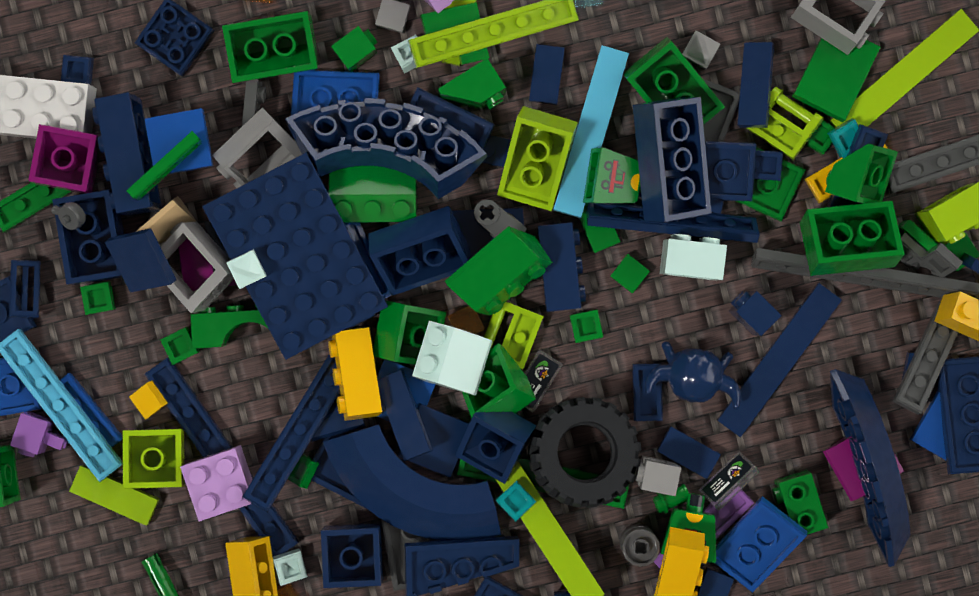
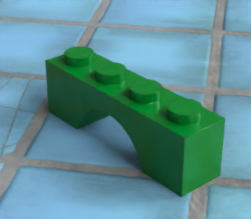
[190,305,268,349]

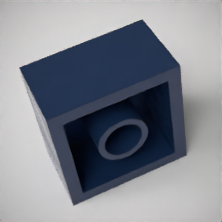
[321,523,384,588]

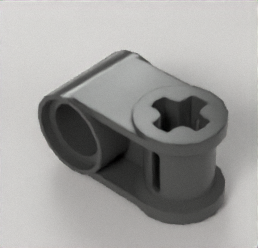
[474,200,527,238]

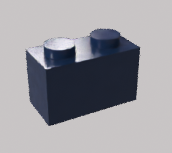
[729,291,782,336]

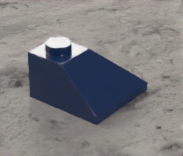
[455,412,536,484]

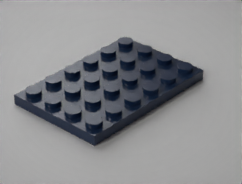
[202,152,388,360]

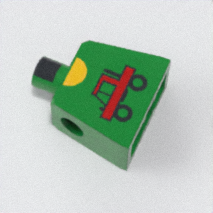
[583,147,641,203]
[660,493,716,563]

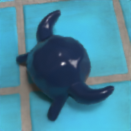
[645,341,741,409]

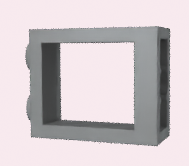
[791,0,885,55]
[212,107,302,188]
[159,221,234,313]

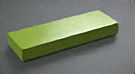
[69,465,160,526]

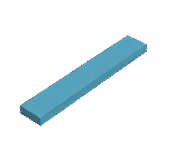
[553,45,629,218]
[0,329,123,482]

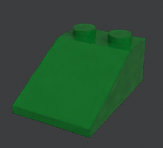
[623,37,725,125]

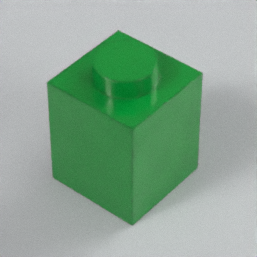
[331,26,378,72]

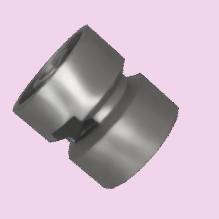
[620,524,660,567]

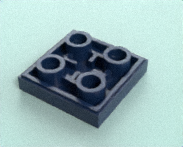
[134,0,215,77]

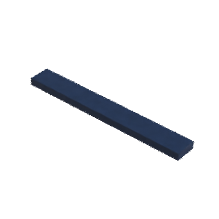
[145,357,299,556]

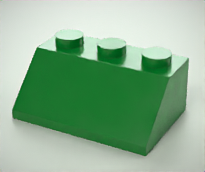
[222,11,318,83]
[329,166,417,222]
[445,226,553,316]

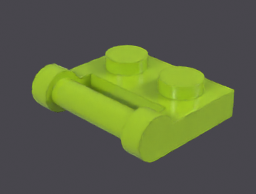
[747,86,824,160]
[484,302,544,369]

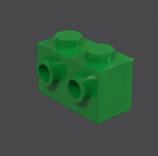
[772,470,828,535]

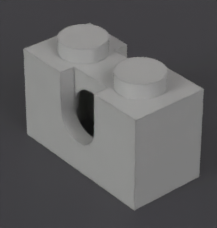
[634,455,681,496]

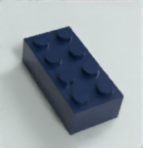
[92,92,162,216]
[633,97,712,222]

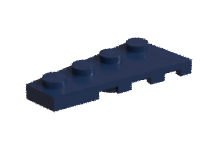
[404,536,519,596]

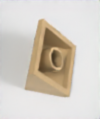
[136,196,196,244]

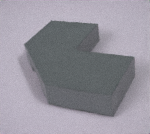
[900,232,963,277]

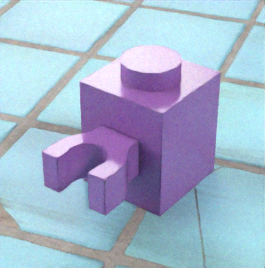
[10,411,68,457]

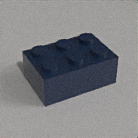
[52,190,124,285]
[368,206,471,296]

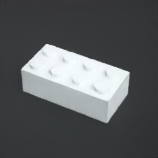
[0,75,97,139]

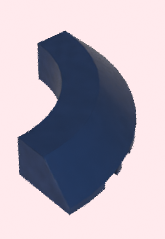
[285,98,487,199]
[830,369,910,567]
[323,425,501,541]

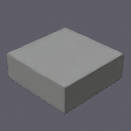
[375,0,411,34]

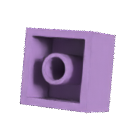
[180,445,252,521]

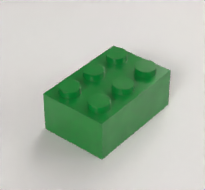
[800,201,905,276]

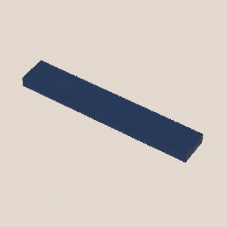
[586,203,760,243]
[717,283,842,437]
[242,354,340,513]

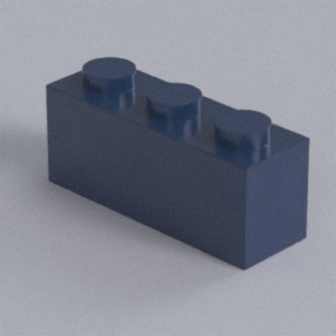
[538,223,586,312]

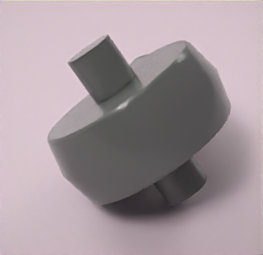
[51,202,85,230]

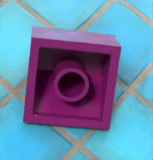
[28,124,98,194]

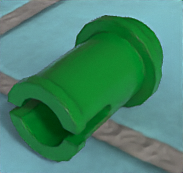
[653,484,689,514]

